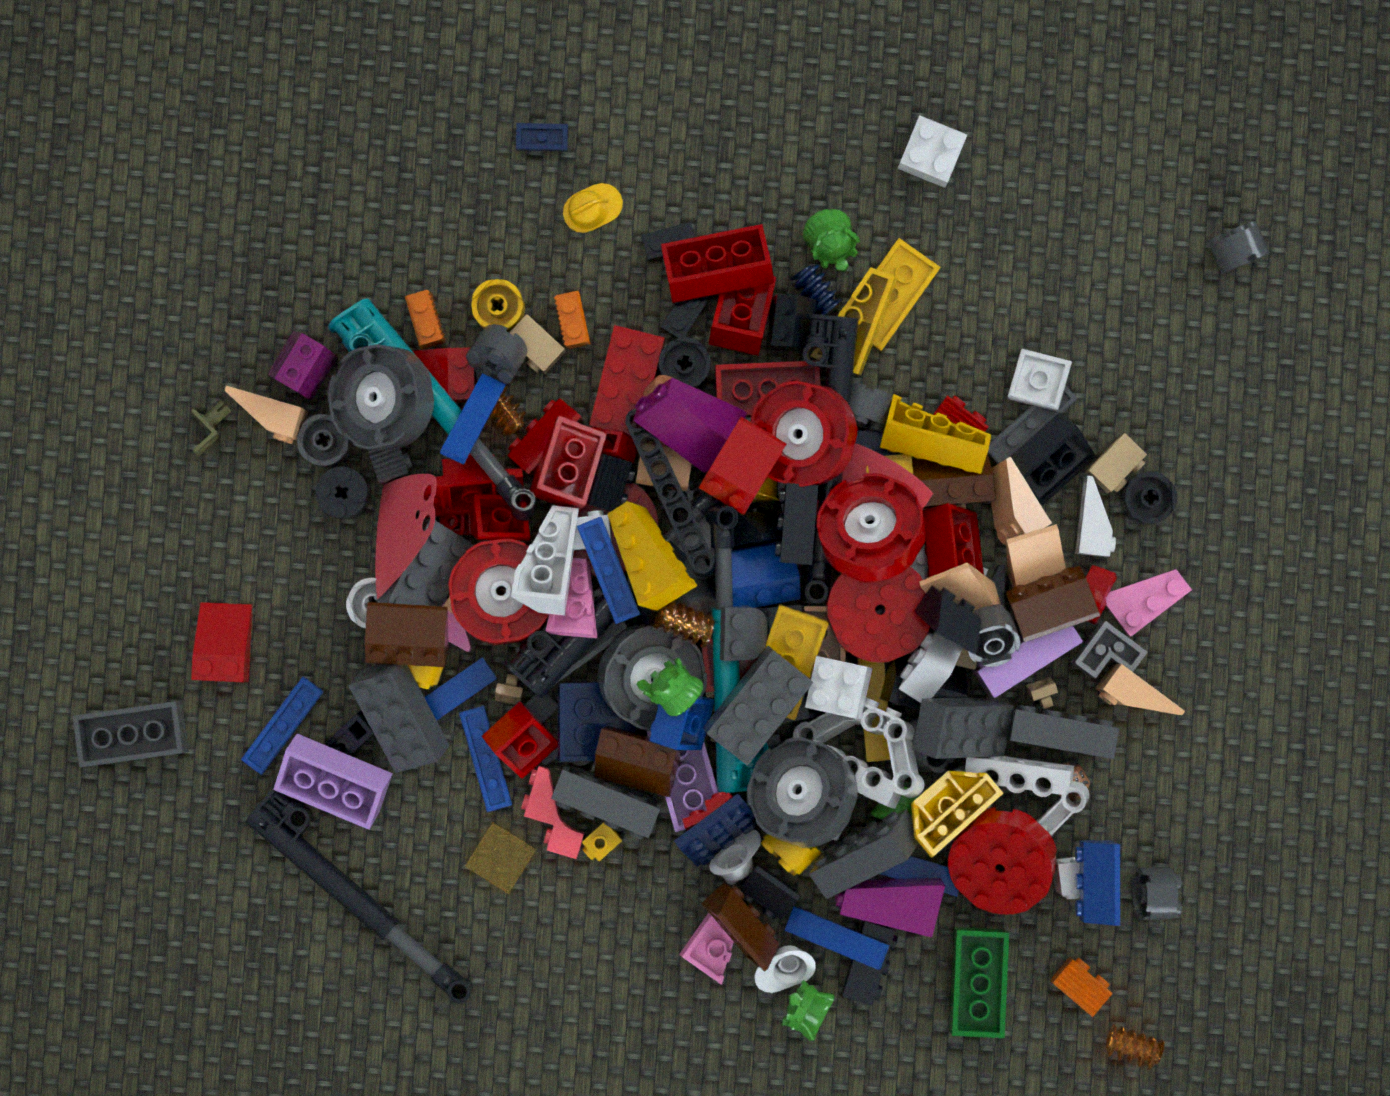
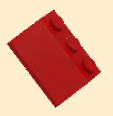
[507,398,584,477]
[923,503,984,578]

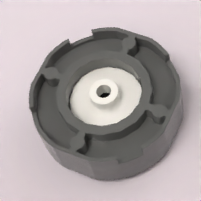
[327,344,434,450]
[598,623,707,731]
[747,737,858,848]

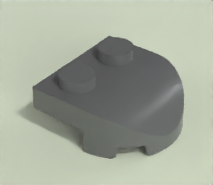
[720,605,768,661]

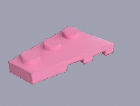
[546,558,597,638]
[1106,569,1192,637]
[679,913,734,985]

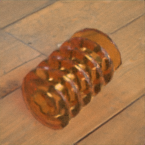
[490,386,531,436]
[654,601,714,648]
[1106,1024,1165,1070]

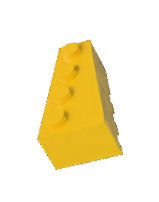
[810,267,897,376]
[880,394,991,474]
[607,501,698,611]

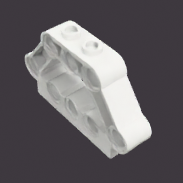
[793,697,924,809]
[953,756,1089,837]

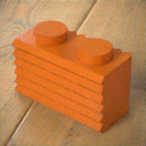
[405,290,446,349]
[554,291,590,349]
[1050,957,1112,1017]

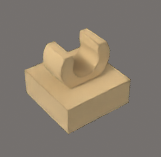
[495,674,523,705]
[1025,677,1058,709]

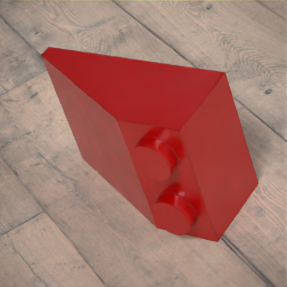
[708,276,777,356]
[413,348,477,403]
[530,416,607,510]
[699,416,787,515]
[191,602,253,682]

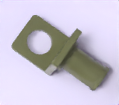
[191,400,231,457]

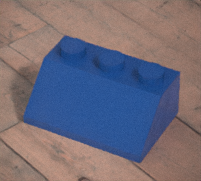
[731,542,801,608]
[1075,840,1120,926]

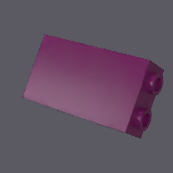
[267,331,338,401]
[634,378,747,473]
[835,877,945,937]

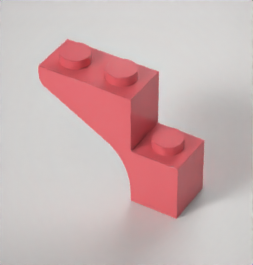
[521,765,585,859]

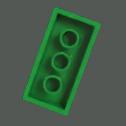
[949,927,1009,1038]

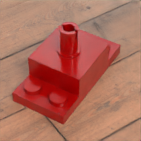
[424,454,524,518]

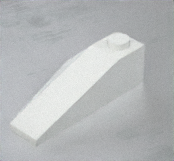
[511,505,579,616]

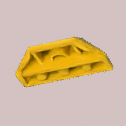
[911,771,1003,858]

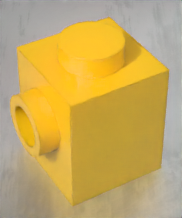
[582,822,623,861]

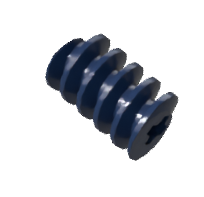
[790,264,843,316]

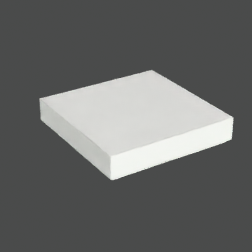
[1008,349,1072,412]

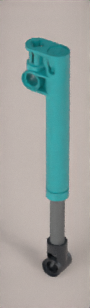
[328,298,535,521]
[706,504,769,793]

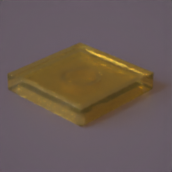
[465,822,537,894]

